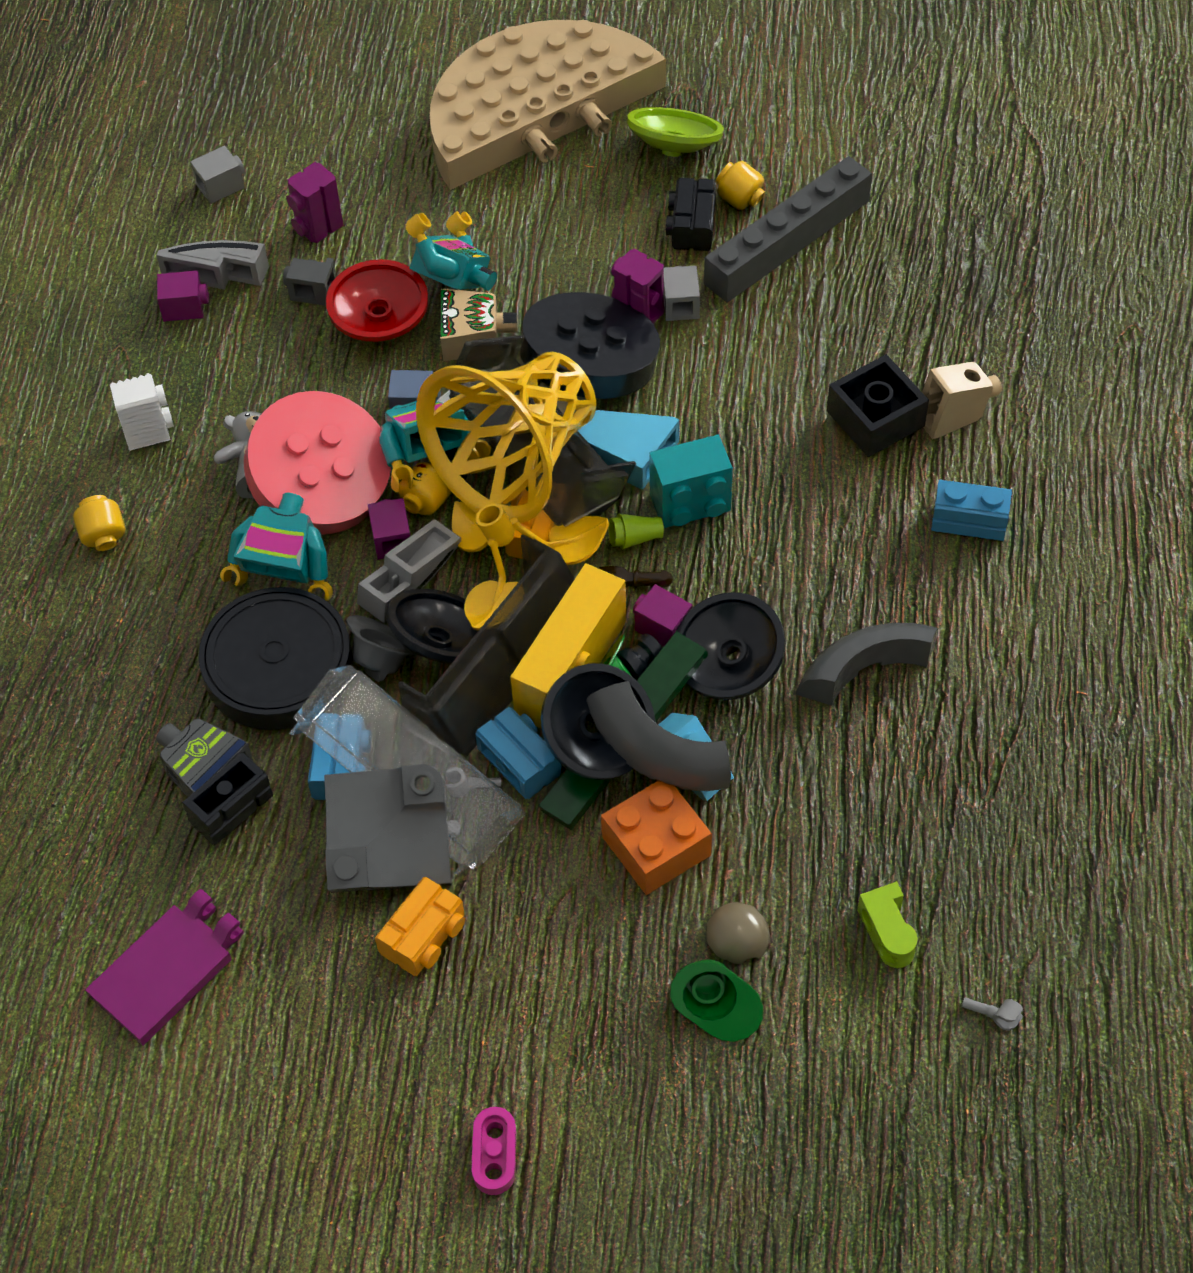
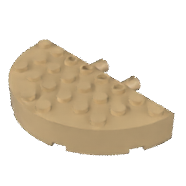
[430,20,666,190]

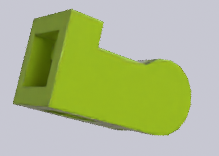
[857,881,918,968]

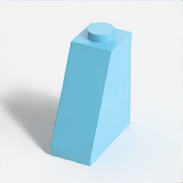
[570,410,679,490]

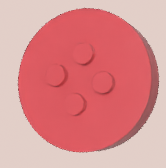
[244,391,391,535]

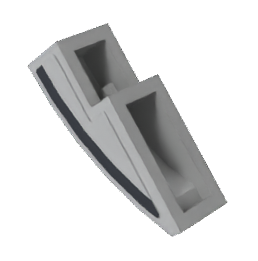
[156,240,269,290]
[357,519,461,623]

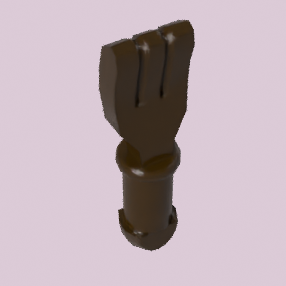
[598,566,673,588]

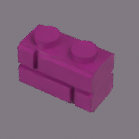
[286,162,343,243]
[611,248,664,324]

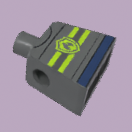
[156,719,253,797]

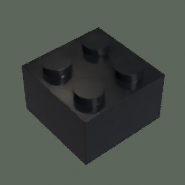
[827,354,929,457]

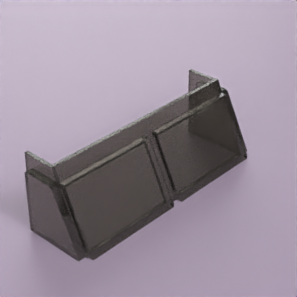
[449,335,636,527]
[398,534,575,759]

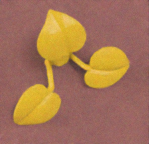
[452,501,609,631]

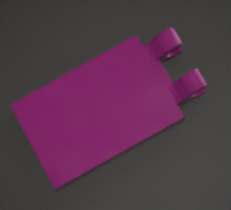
[85,889,244,1046]

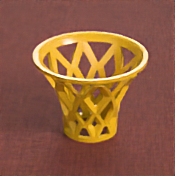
[416,352,596,524]

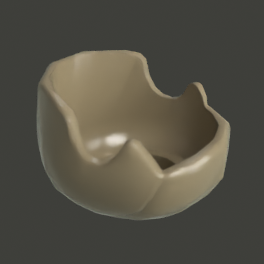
[706,902,771,965]

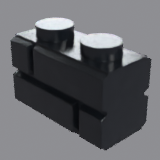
[666,178,716,251]
[182,752,274,846]

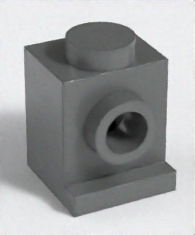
[283,258,337,306]

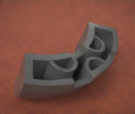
[796,622,939,706]
[586,681,731,791]

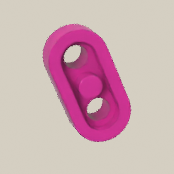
[471,1107,517,1195]

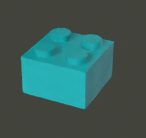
[649,434,733,528]

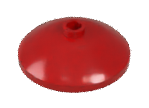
[326,259,428,342]

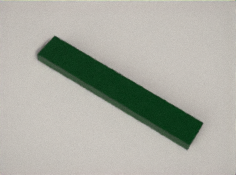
[538,631,708,830]

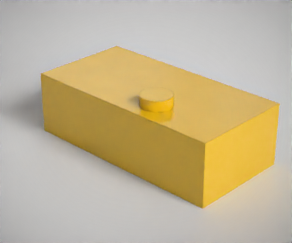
[510,563,627,729]

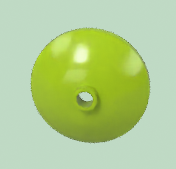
[627,107,724,157]

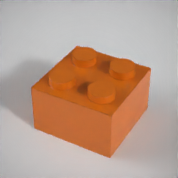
[601,780,712,895]

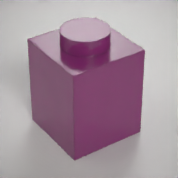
[157,270,209,322]
[368,498,410,560]
[632,584,693,646]

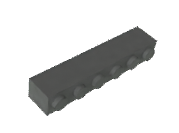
[704,156,872,303]

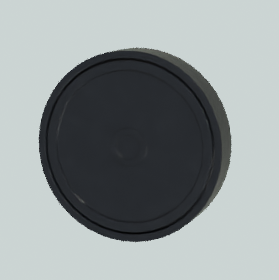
[519,292,660,399]
[198,587,353,730]

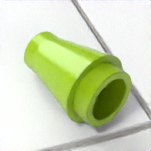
[608,513,664,550]

